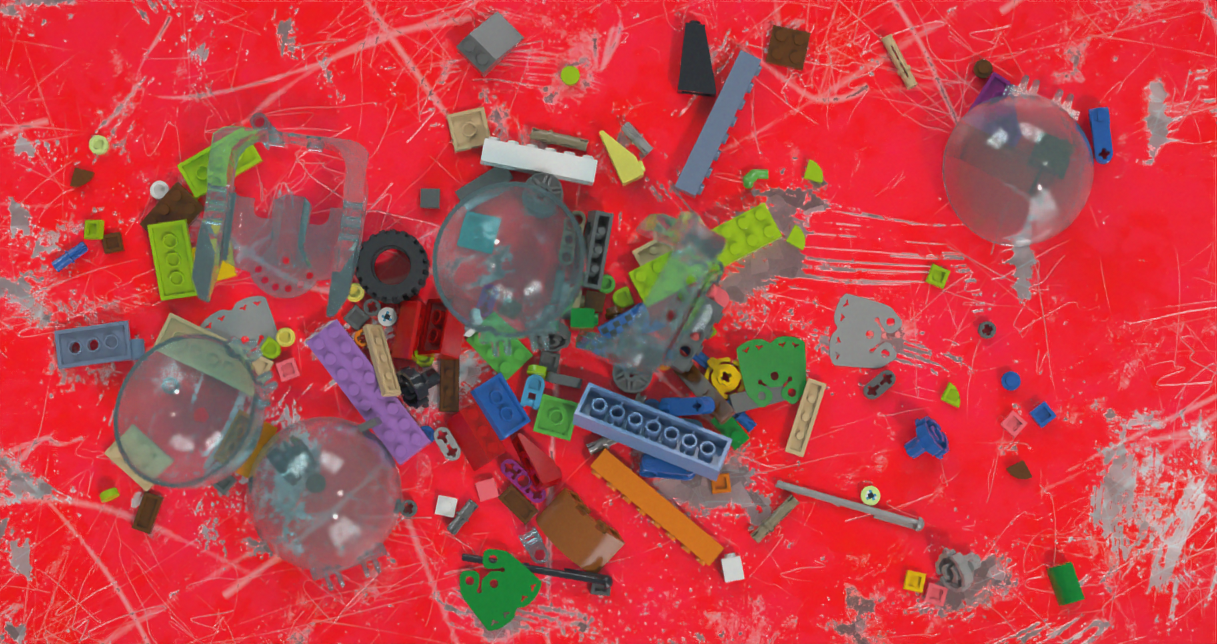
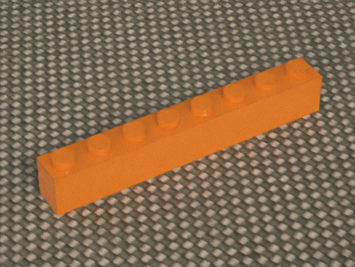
[590,449,724,566]

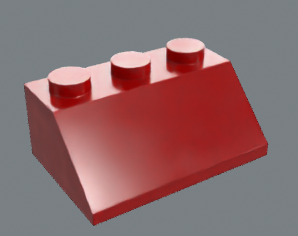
[417,297,469,360]
[390,300,427,362]
[445,402,507,471]

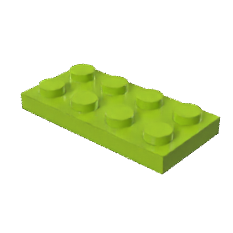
[177,128,263,199]
[147,219,200,301]

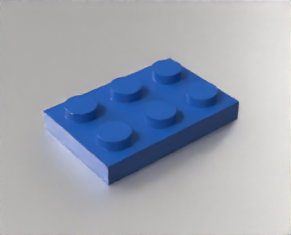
[470,372,531,441]

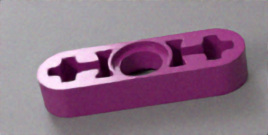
[501,459,546,503]

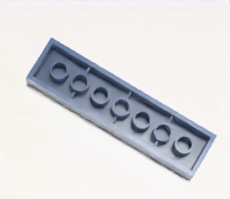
[572,382,733,481]

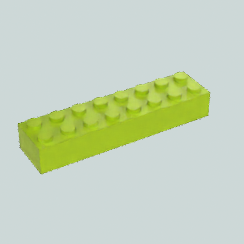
[628,202,782,308]

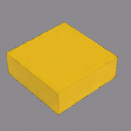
[902,570,926,593]

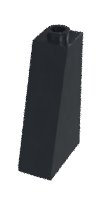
[677,20,716,98]

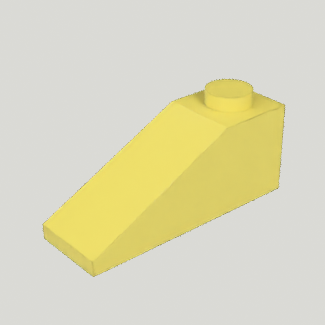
[599,130,646,186]

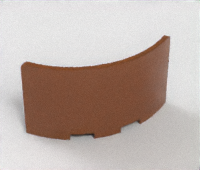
[536,488,625,574]

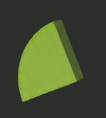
[804,159,823,184]
[786,224,805,251]
[940,382,960,408]

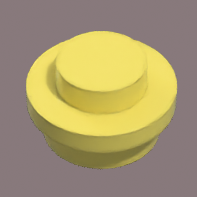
[345,283,365,302]
[276,328,295,347]

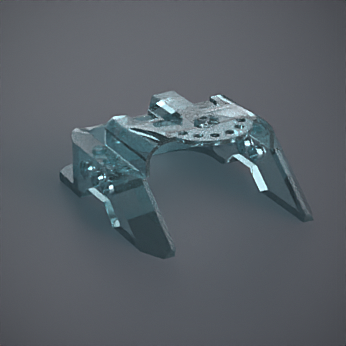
[192,126,369,317]
[575,212,726,376]

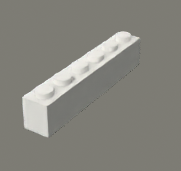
[480,136,598,186]

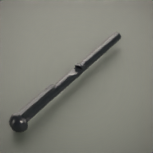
[462,553,613,589]

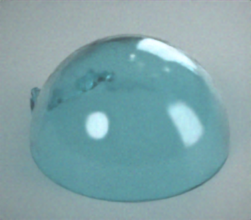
[942,75,1094,247]
[432,181,587,358]
[113,334,278,490]
[246,417,402,591]

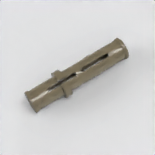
[530,127,588,152]
[750,495,799,544]

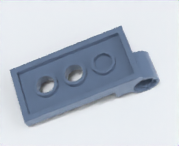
[54,320,146,369]

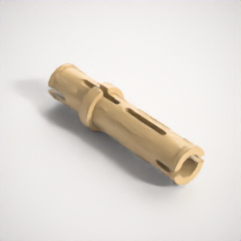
[881,34,918,90]

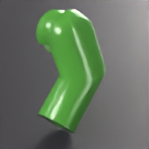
[743,169,768,189]

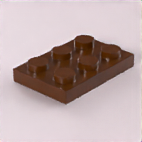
[140,182,206,232]

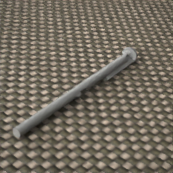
[776,480,925,531]

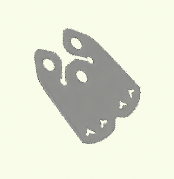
[829,293,902,368]
[200,296,278,361]

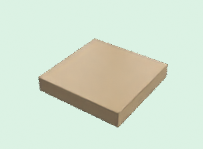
[447,107,491,153]

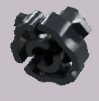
[396,366,440,409]

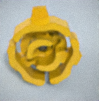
[704,357,744,399]

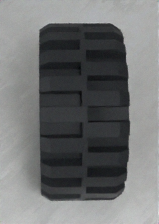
[355,229,430,304]

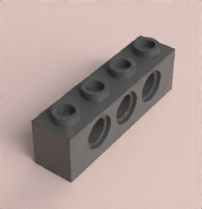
[575,210,614,290]
[661,295,724,374]

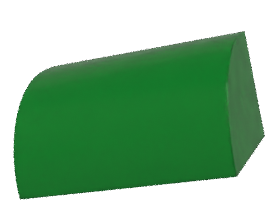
[1046,562,1085,606]

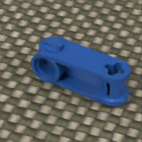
[1088,106,1113,164]
[658,396,715,417]
[639,453,696,481]

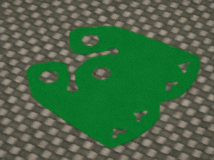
[736,336,806,407]
[460,549,541,631]

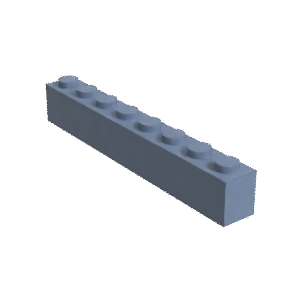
[674,50,762,199]

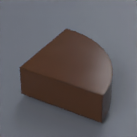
[70,168,95,187]
[1006,460,1032,479]

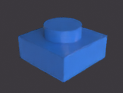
[1029,401,1057,428]

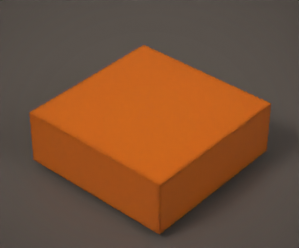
[710,473,731,494]

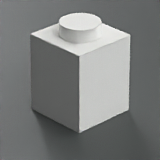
[720,553,745,582]

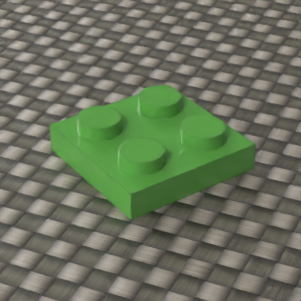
[533,394,579,441]

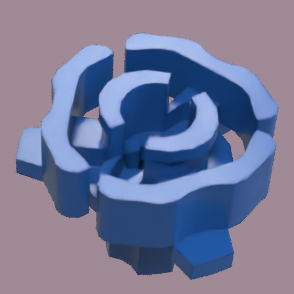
[904,416,949,459]

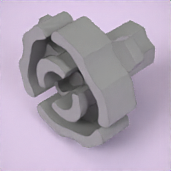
[935,547,981,593]

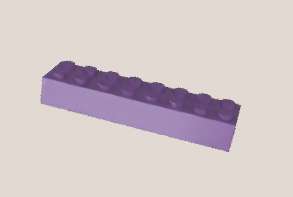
[306,319,432,465]

